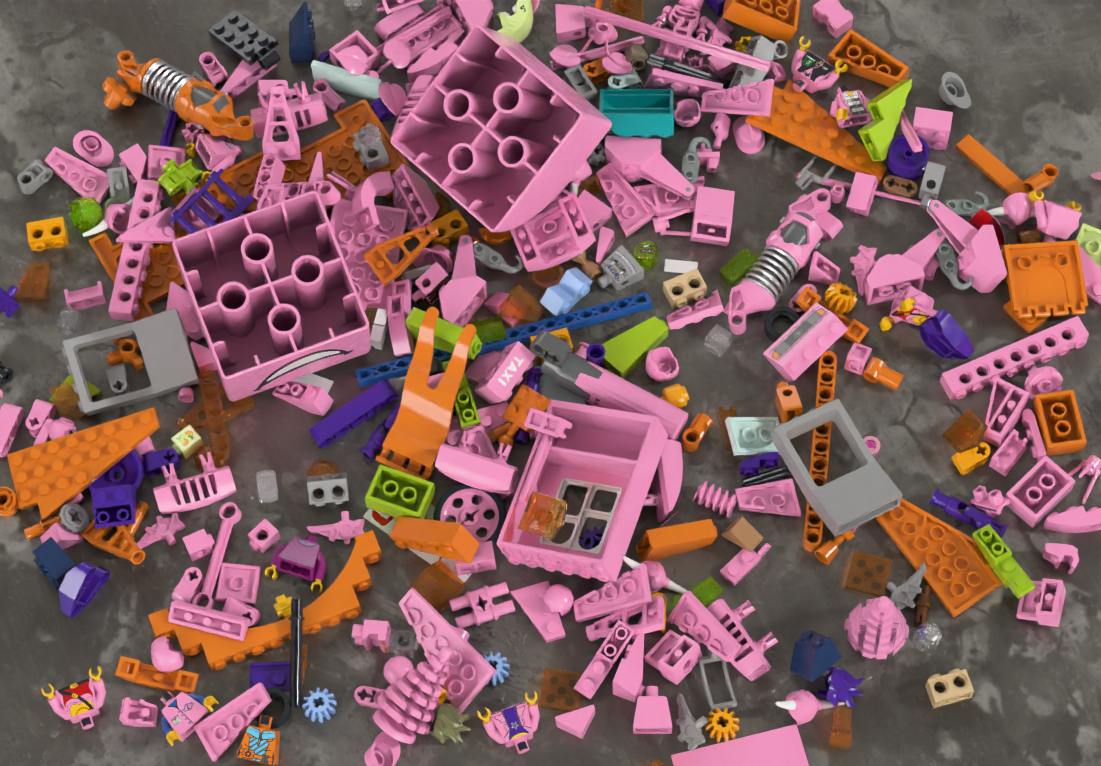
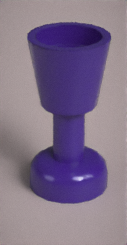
[586,343,606,368]

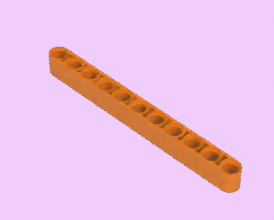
[803,351,837,552]

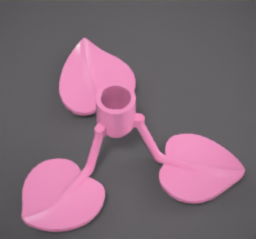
[549,21,632,74]
[335,40,411,116]

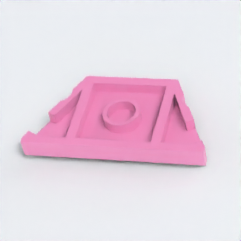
[634,176,705,217]
[166,282,205,343]

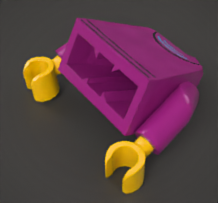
[265,535,326,594]

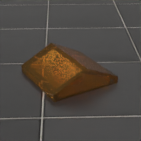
[610,0,644,22]
[941,408,988,454]
[518,491,567,539]
[411,559,467,613]

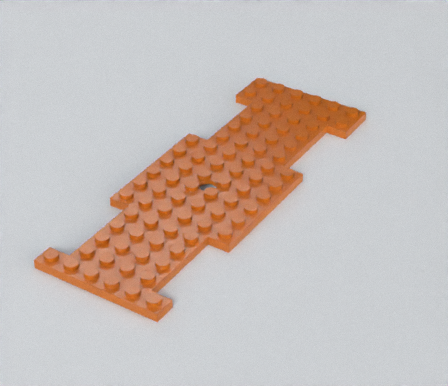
[89,98,411,321]

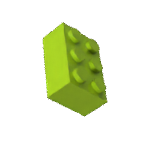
[365,465,435,519]

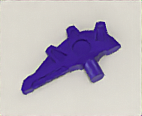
[0,285,21,318]

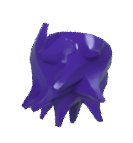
[817,667,864,708]

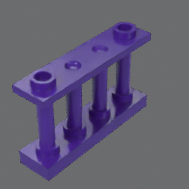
[169,168,254,234]

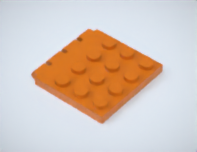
[1002,240,1088,319]

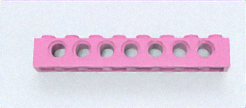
[108,179,165,322]
[940,316,1089,401]

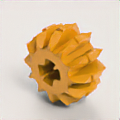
[824,282,857,314]
[705,707,739,742]

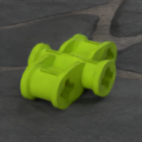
[157,159,204,196]

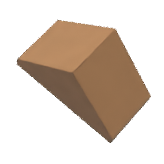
[721,517,763,553]

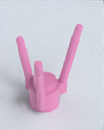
[327,171,357,201]
[652,208,691,236]
[1068,455,1101,505]

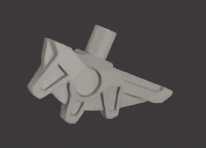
[886,563,927,609]
[676,693,708,751]

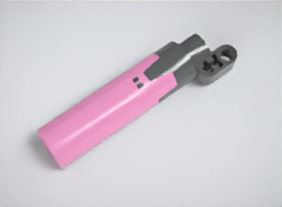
[530,331,688,441]

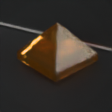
[580,175,603,196]

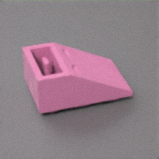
[690,186,735,246]

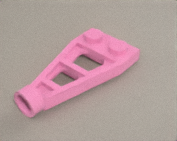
[262,86,301,160]
[586,595,664,642]

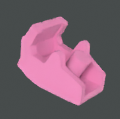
[1042,543,1079,574]
[119,697,159,727]

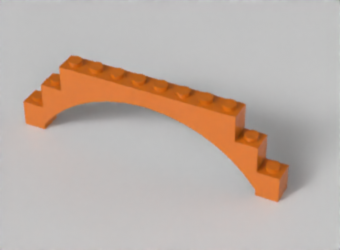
[148,530,383,670]

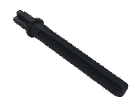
[646,53,731,89]
[289,599,305,708]

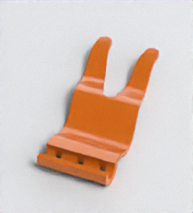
[375,307,476,481]

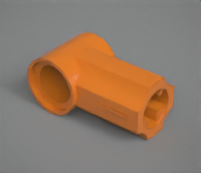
[1023,164,1059,195]
[862,357,904,391]
[682,413,713,452]

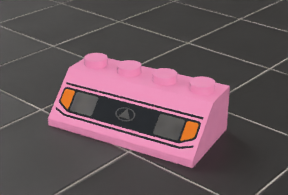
[763,303,848,382]

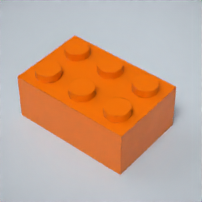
[1032,389,1087,457]

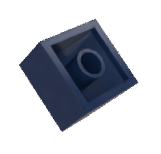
[790,629,842,682]

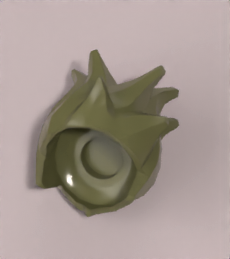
[428,703,471,744]

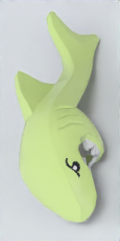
[496,0,533,43]

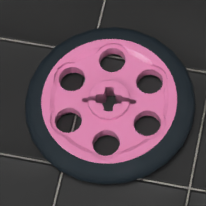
[433,483,507,545]

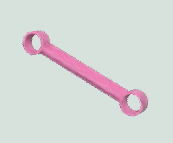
[192,502,242,609]

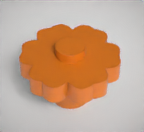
[102,77,137,110]

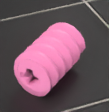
[693,481,737,518]

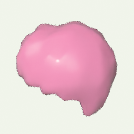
[645,347,679,382]
[150,636,184,672]

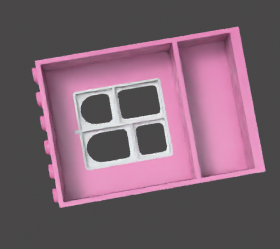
[496,399,668,582]

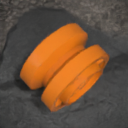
[0,486,19,517]

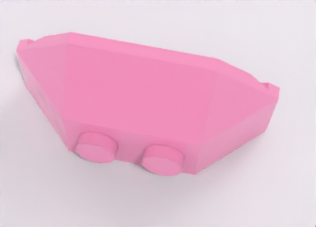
[392,164,440,231]

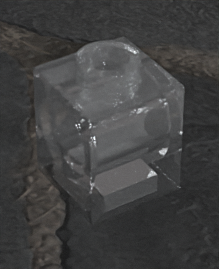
[705,324,732,357]
[388,629,419,657]

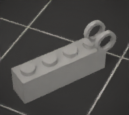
[729,35,788,88]

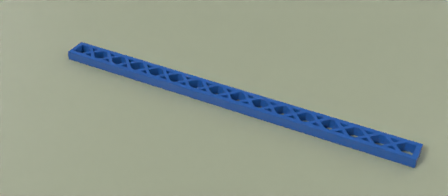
[355,292,653,388]

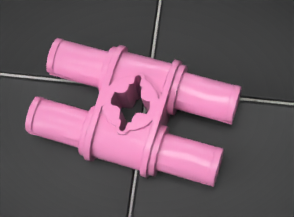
[449,582,515,629]

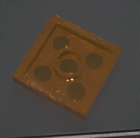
[844,550,893,597]
[538,667,583,712]

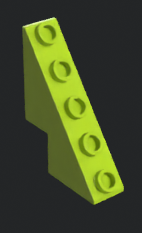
[858,79,913,162]

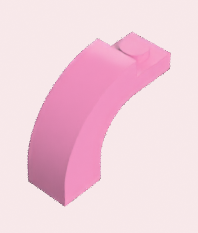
[351,171,394,231]

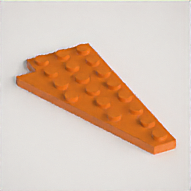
[7,407,160,521]

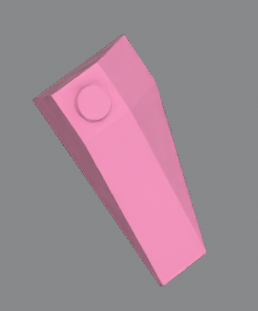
[613,616,645,702]

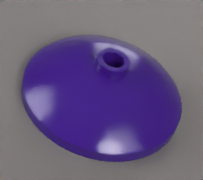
[88,450,143,491]

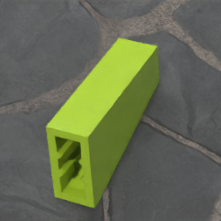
[404,307,483,360]
[601,316,669,379]

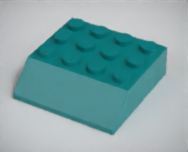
[599,89,674,138]

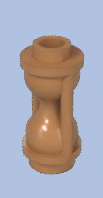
[571,250,602,282]

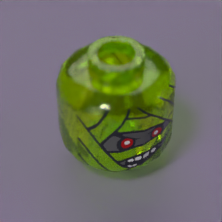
[634,241,659,270]

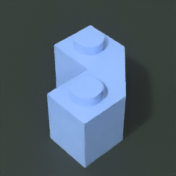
[540,268,593,316]

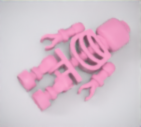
[652,0,708,64]

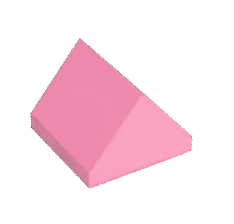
[767,61,788,85]

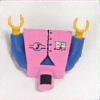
[160,692,219,746]

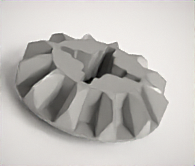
[58,503,89,533]

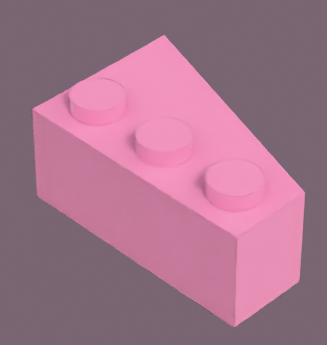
[983,377,1029,448]

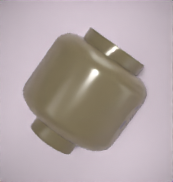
[624,44,648,71]

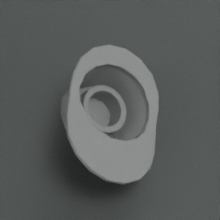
[938,72,971,109]

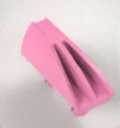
[643,439,683,524]

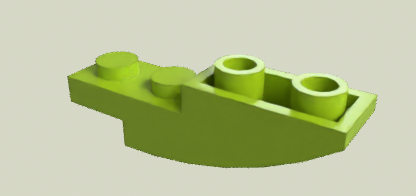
[442,360,481,428]
[972,524,1035,598]

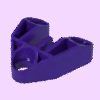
[919,309,974,360]
[59,562,110,618]

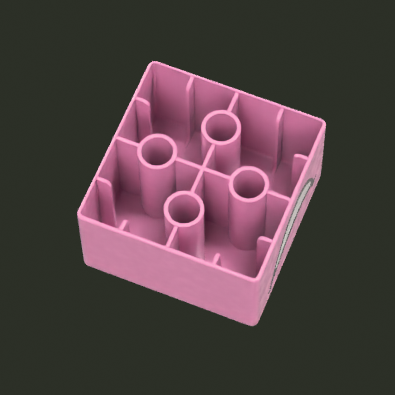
[172,191,371,401]

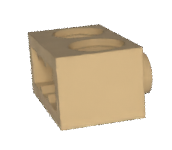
[663,269,707,309]
[925,669,974,708]

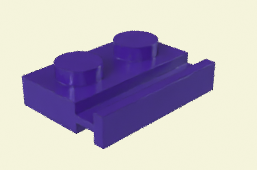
[249,661,290,692]

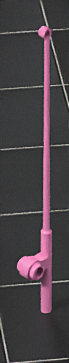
[797,172,1017,230]

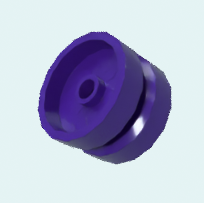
[886,134,929,181]

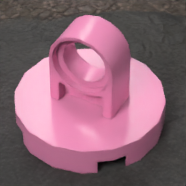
[1024,365,1063,400]

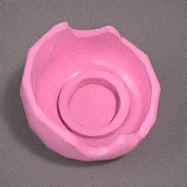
[674,99,701,127]
[543,584,574,616]
[384,656,414,685]

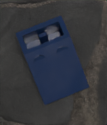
[289,2,316,63]

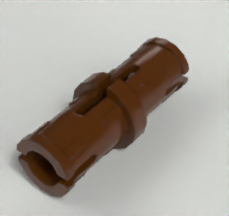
[914,585,931,627]

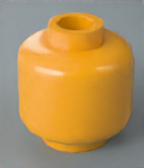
[660,383,690,408]

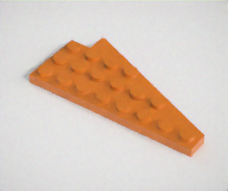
[745,80,887,184]
[875,498,1002,618]

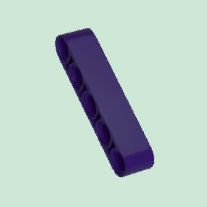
[309,380,398,448]

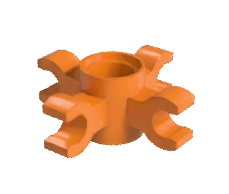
[106,337,144,372]

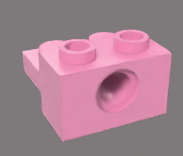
[1017,578,1066,627]
[644,629,703,685]

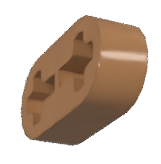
[882,175,918,199]

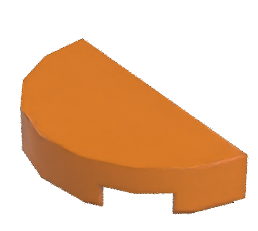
[478,228,513,245]

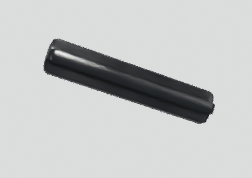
[742,465,792,488]

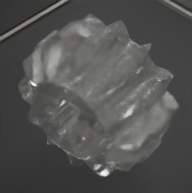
[256,470,279,503]

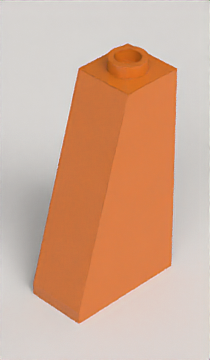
[636,519,718,562]

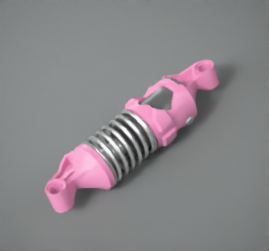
[723,188,831,335]

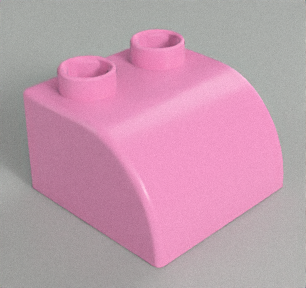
[390,25,612,232]

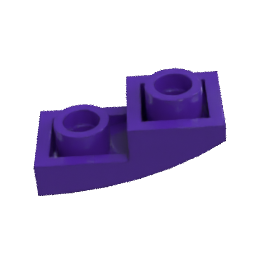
[739,452,779,477]

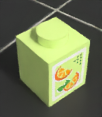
[171,425,204,459]

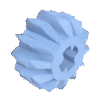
[482,651,510,686]
[302,687,337,723]

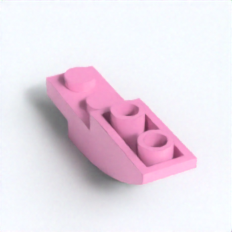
[407,27,465,82]
[387,279,414,357]
[1044,506,1101,533]
[574,620,635,700]

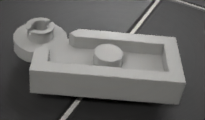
[104,167,130,210]

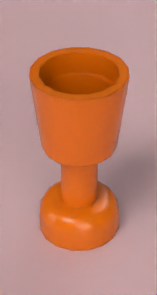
[814,530,854,565]

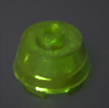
[68,197,103,233]

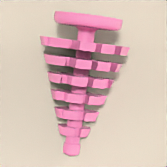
[844,596,909,660]
[373,646,452,744]

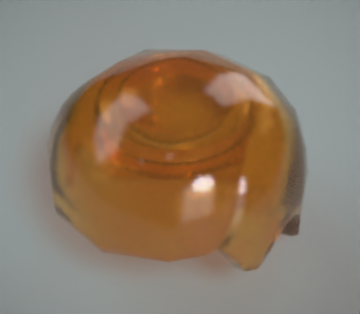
[431,192,451,221]

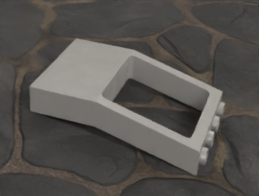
[61,308,201,416]
[771,398,903,537]

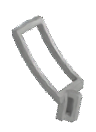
[795,155,838,191]
[698,646,737,711]

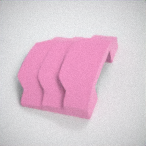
[510,193,596,272]

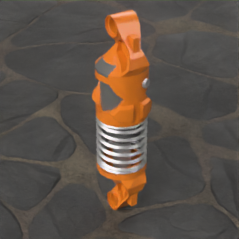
[117,51,254,140]

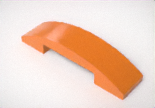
[796,286,869,343]
[115,656,199,694]

